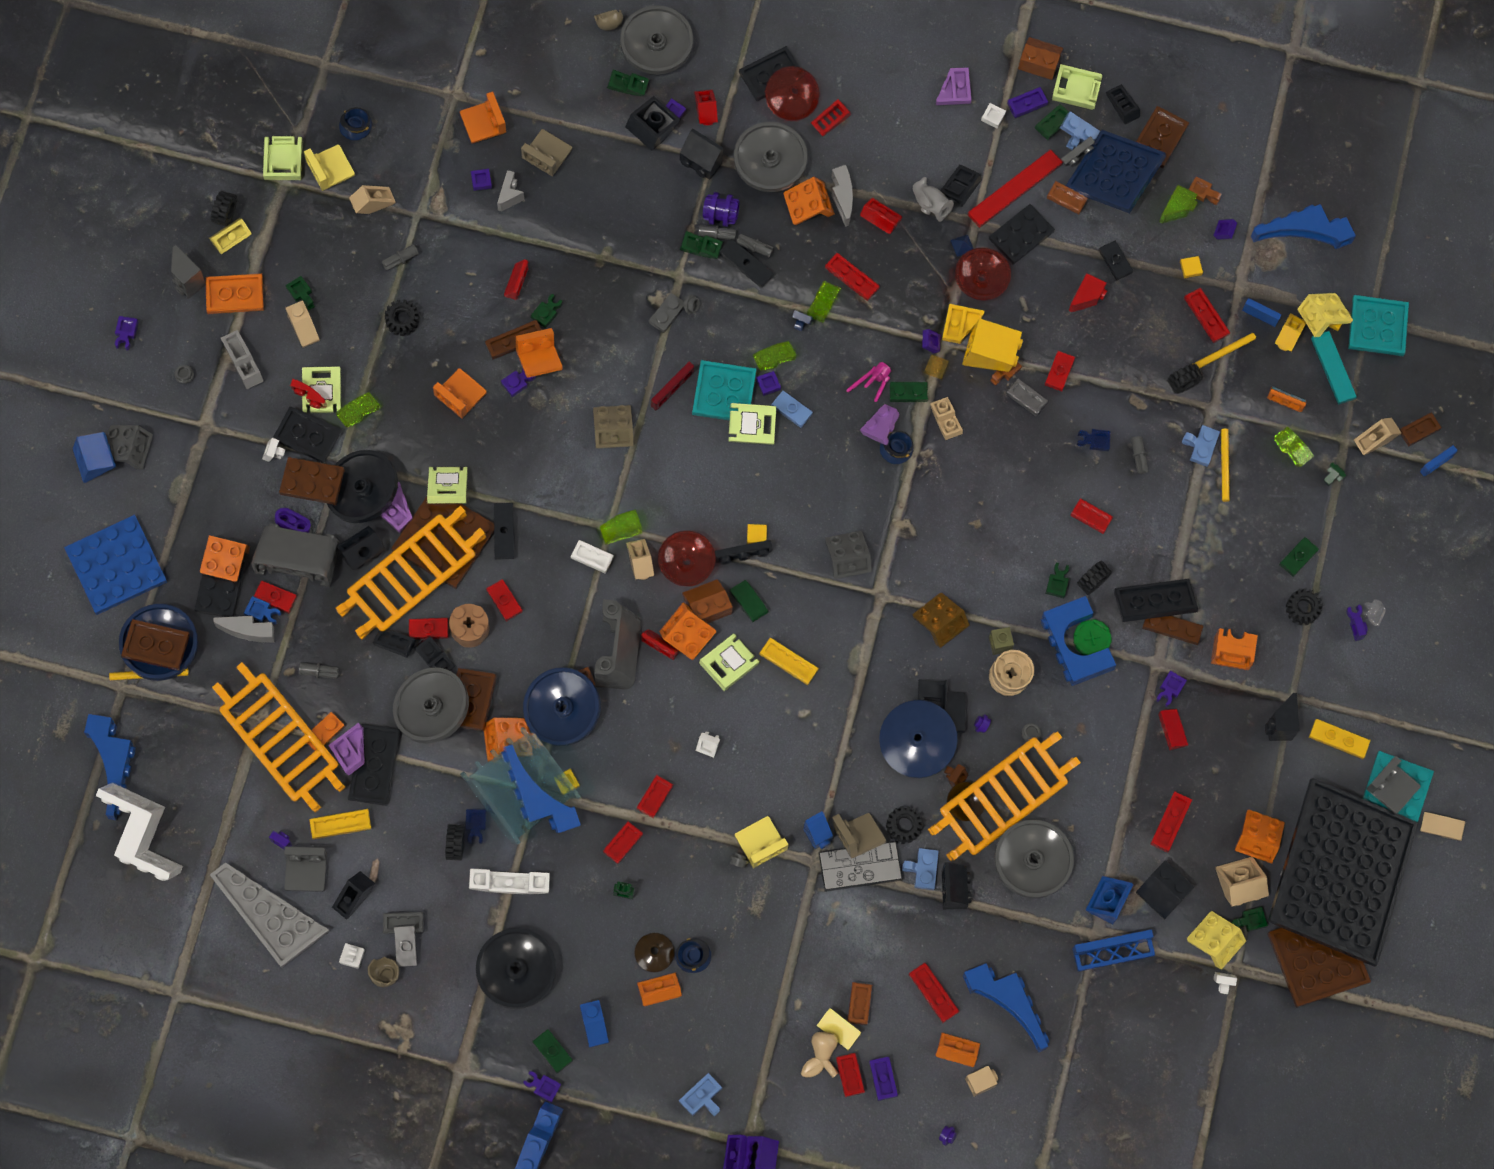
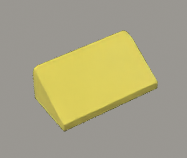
[209,218,252,254]
[817,1008,861,1050]

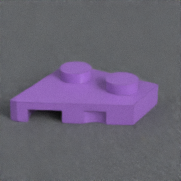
[936,68,971,105]
[860,404,899,445]
[380,482,413,533]
[329,723,364,775]

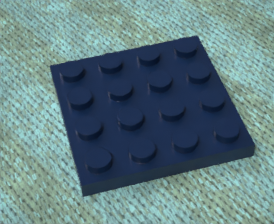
[1066,130,1166,214]

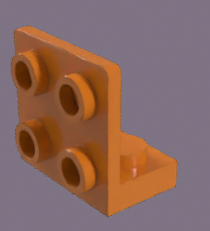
[460,92,506,143]
[783,177,834,225]
[516,328,562,378]
[433,368,487,418]
[200,535,250,582]
[659,602,716,660]
[484,718,533,762]
[1235,810,1285,864]

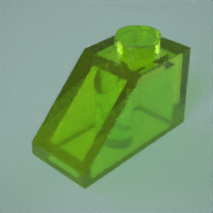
[1159,185,1198,223]
[600,509,642,545]

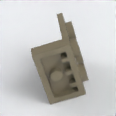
[521,129,572,176]
[593,405,634,448]
[832,813,886,859]

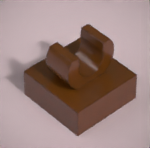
[944,764,969,787]

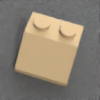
[1216,857,1269,906]

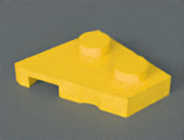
[942,304,984,344]

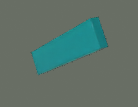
[1311,331,1357,405]

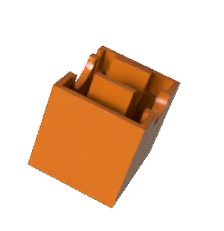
[1211,628,1258,670]

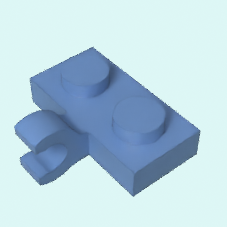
[1060,111,1100,150]
[1182,425,1220,467]
[902,848,938,891]
[679,1073,722,1116]

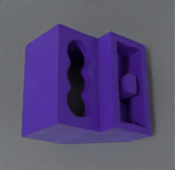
[723,1135,779,1169]

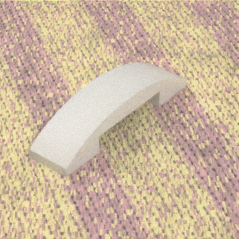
[469,869,550,894]

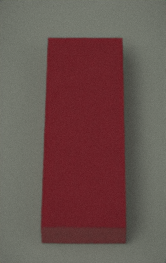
[651,361,694,411]

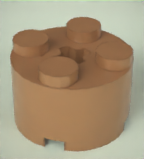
[449,604,489,648]

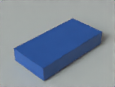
[1242,298,1281,327]
[1420,445,1457,477]

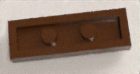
[485,320,541,360]
[1142,616,1203,645]

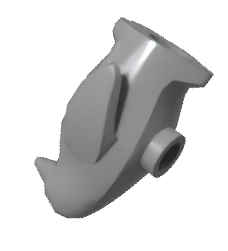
[912,177,954,222]

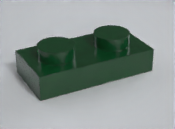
[889,382,928,402]

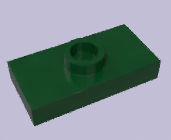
[1035,104,1069,140]
[1279,537,1319,577]
[532,1029,573,1073]

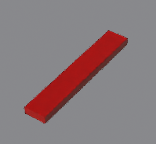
[968,149,1063,228]

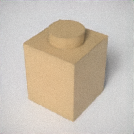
[965,1066,998,1097]

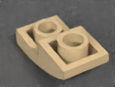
[930,397,963,440]
[1420,812,1466,841]

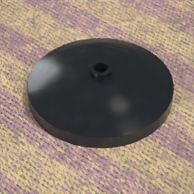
[327,450,398,523]
[476,928,556,1009]

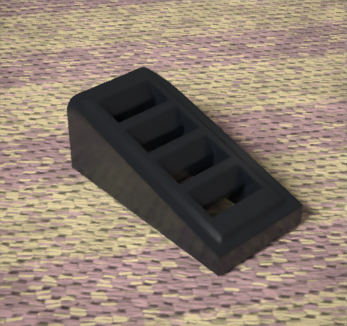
[1106,84,1140,124]

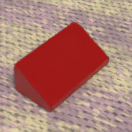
[860,198,902,234]
[504,259,529,300]
[641,629,679,660]
[1158,709,1188,750]

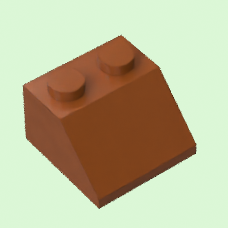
[1018,37,1063,80]
[682,579,733,623]

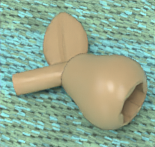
[801,1032,839,1078]

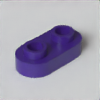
[274,508,311,533]

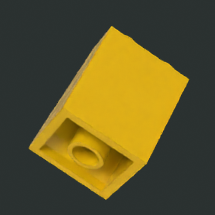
[962,318,1023,372]

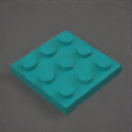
[1348,295,1409,356]
[692,360,757,421]
[1362,751,1434,822]

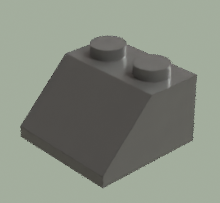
[171,245,206,299]

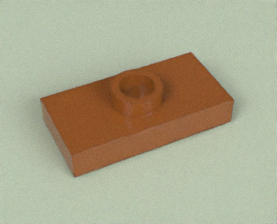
[1047,181,1088,215]
[847,982,872,1025]

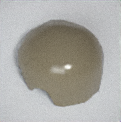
[594,10,623,31]
[368,957,400,987]

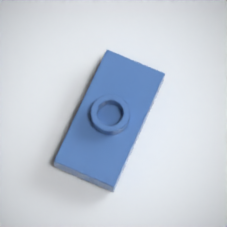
[771,391,813,428]

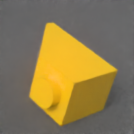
[1275,313,1306,351]

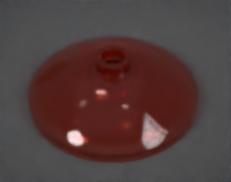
[765,66,820,121]
[955,248,1011,300]
[658,531,716,586]

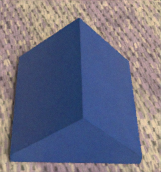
[72,432,116,483]
[1086,876,1134,925]

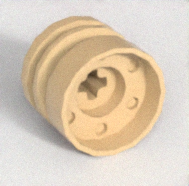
[989,650,1034,696]

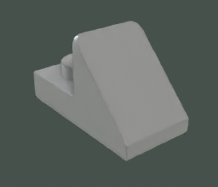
[497,170,524,212]

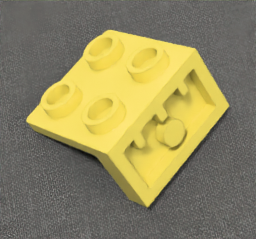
[304,145,355,191]
[1297,293,1353,337]
[735,816,788,868]
[1187,911,1246,970]

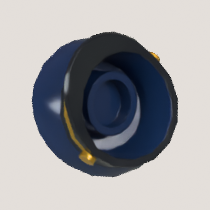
[339,107,372,140]
[880,431,914,464]
[675,938,711,973]

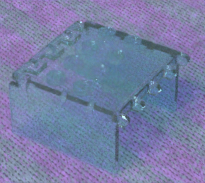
[460,727,581,845]

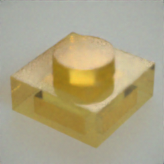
[924,354,949,380]

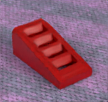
[811,99,851,137]

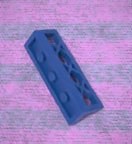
[1072,929,1155,972]

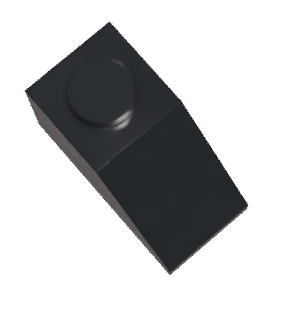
[332,871,375,920]

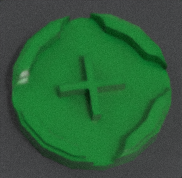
[1073,619,1112,656]

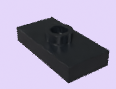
[1099,240,1133,281]
[372,629,416,658]

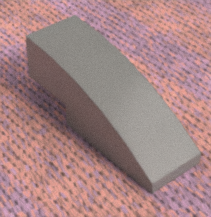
[831,165,853,227]
[221,330,264,389]
[213,616,275,643]

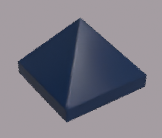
[951,235,974,257]

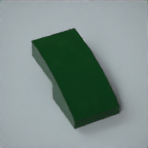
[607,70,649,96]
[680,231,722,259]
[730,580,768,622]

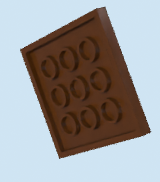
[391,491,494,589]
[1267,928,1371,1008]

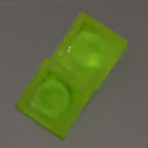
[807,281,841,323]
[753,341,797,371]
[336,392,380,428]
[1273,427,1314,467]

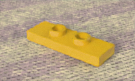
[759,638,819,685]
[1309,719,1371,759]
[309,809,371,840]

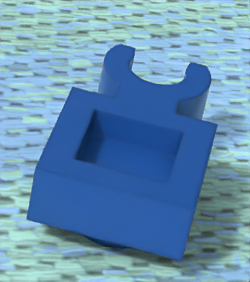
[244,596,281,625]

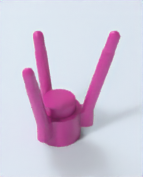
[846,362,891,402]

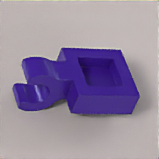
[1346,605,1368,641]

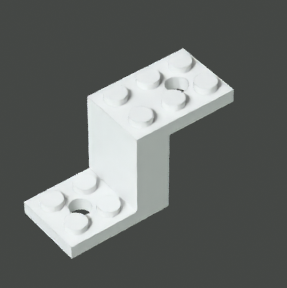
[96,783,183,881]

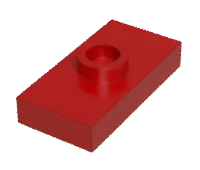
[1045,351,1075,392]
[1070,498,1113,534]
[486,579,523,622]
[254,581,297,614]
[409,618,448,639]
[637,775,673,819]
[603,821,643,864]
[836,1053,865,1097]

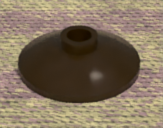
[947,782,984,821]
[635,933,674,972]

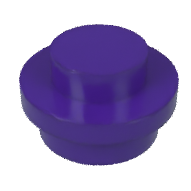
[974,714,991,733]
[939,1126,957,1146]

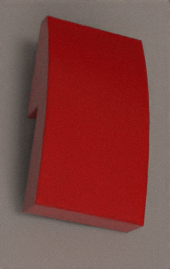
[290,379,327,409]

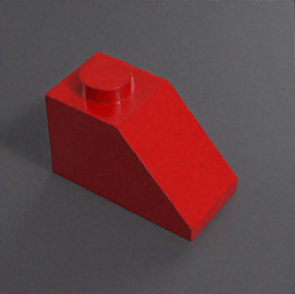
[694,90,718,125]
[1069,273,1107,312]

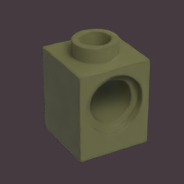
[989,627,1014,655]

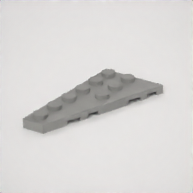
[210,863,330,968]

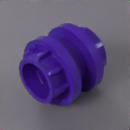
[703,192,740,227]

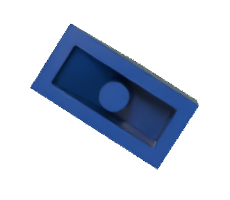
[803,811,833,849]
[580,1000,609,1048]

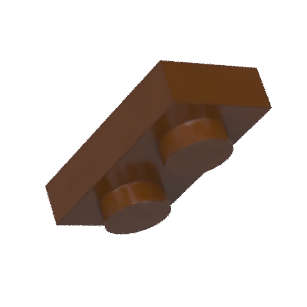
[1400,412,1442,447]

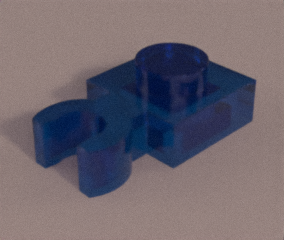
[1077,429,1111,451]
[466,809,486,844]

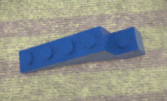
[1251,204,1356,249]
[84,714,135,820]
[501,744,581,833]
[963,964,1049,1053]
[515,1101,564,1169]

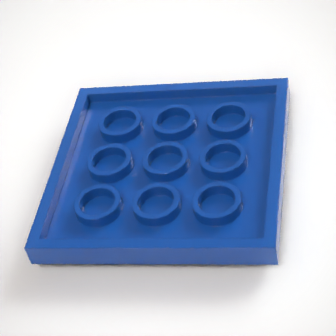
[64,515,167,615]

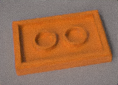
[206,274,264,314]

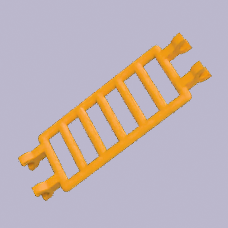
[336,506,486,640]
[212,662,346,813]
[927,731,1081,861]

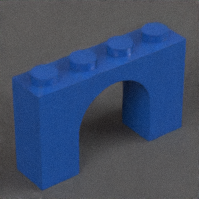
[1041,596,1116,686]

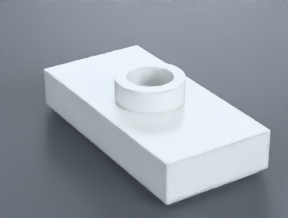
[571,540,614,574]

